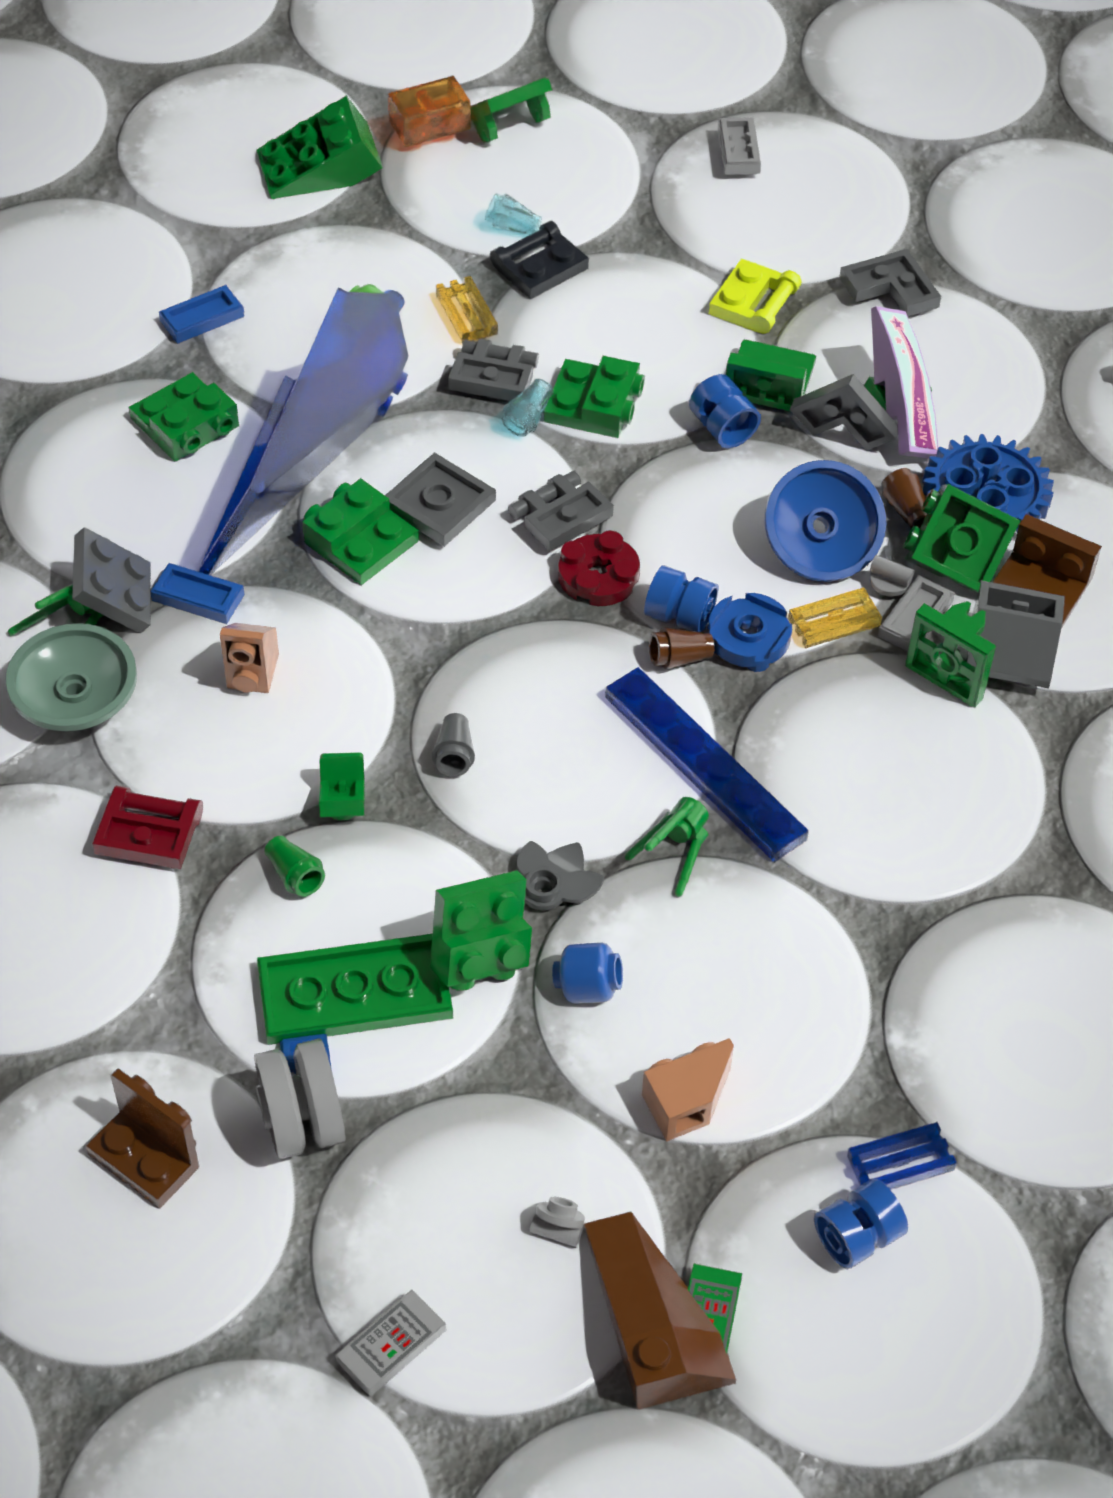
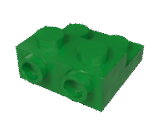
[544,355,645,439]
[128,372,239,462]
[302,478,419,586]
[903,484,1020,594]
[430,870,532,990]

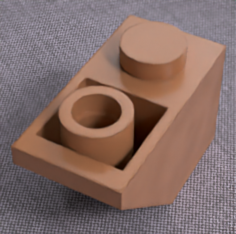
[220,623,279,693]
[642,1038,734,1142]

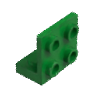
[726,339,816,411]

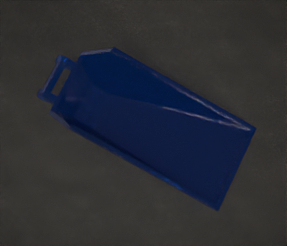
[198,287,409,575]

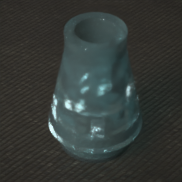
[485,193,542,235]
[501,379,554,437]

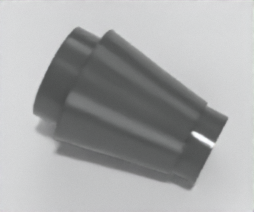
[432,713,475,777]

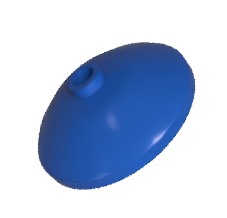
[764,460,886,582]

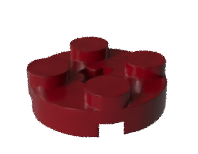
[558,530,640,606]

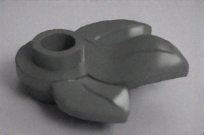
[517,841,604,910]

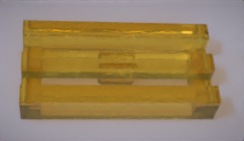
[436,276,498,343]
[788,587,882,649]

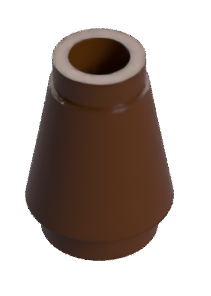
[881,468,927,529]
[649,627,714,669]

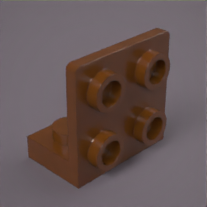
[993,514,1102,629]
[86,1068,199,1209]

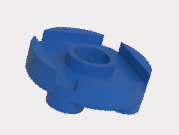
[708,593,792,672]

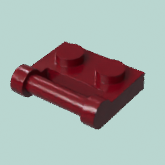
[92,785,203,869]

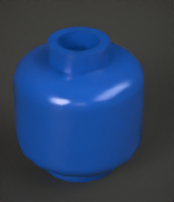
[552,943,623,1004]

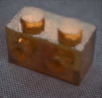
[388,75,471,147]

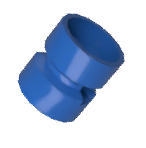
[689,374,761,449]
[644,565,719,633]
[814,1178,909,1269]

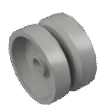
[254,1038,345,1159]

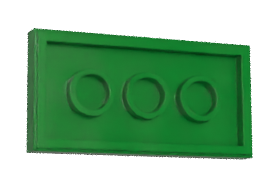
[257,933,453,1045]

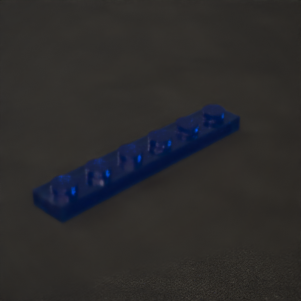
[605,667,809,863]

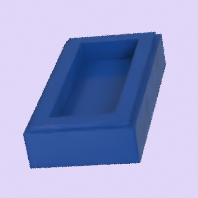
[159,285,245,344]
[150,563,245,624]

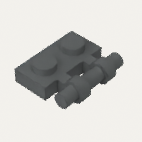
[448,338,539,403]
[508,470,614,552]

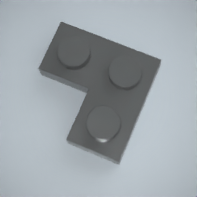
[839,249,941,316]
[790,374,898,451]

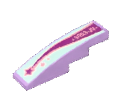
[871,306,938,458]

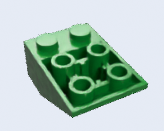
[256,95,383,199]

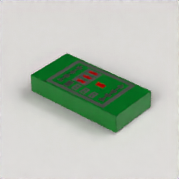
[688,1263,743,1355]

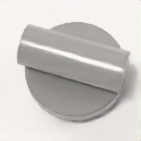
[870,555,915,596]
[530,1197,585,1247]

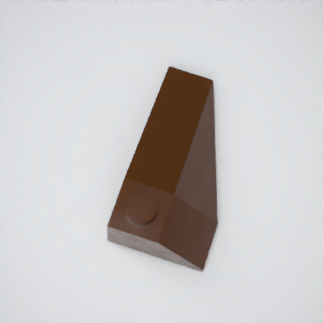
[584,1211,736,1410]

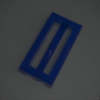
[847,1122,957,1190]

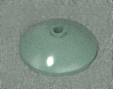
[6,624,137,731]

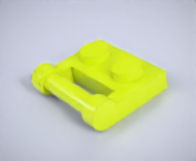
[709,258,802,334]

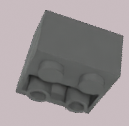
[966,580,1065,689]

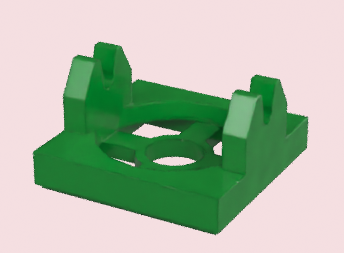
[461,77,553,143]
[905,601,996,708]

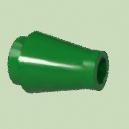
[264,836,325,897]

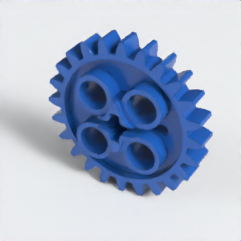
[922,434,1054,540]

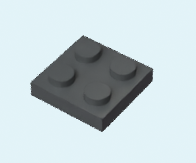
[385,452,496,547]
[73,527,151,633]

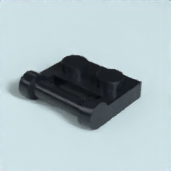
[490,220,589,300]

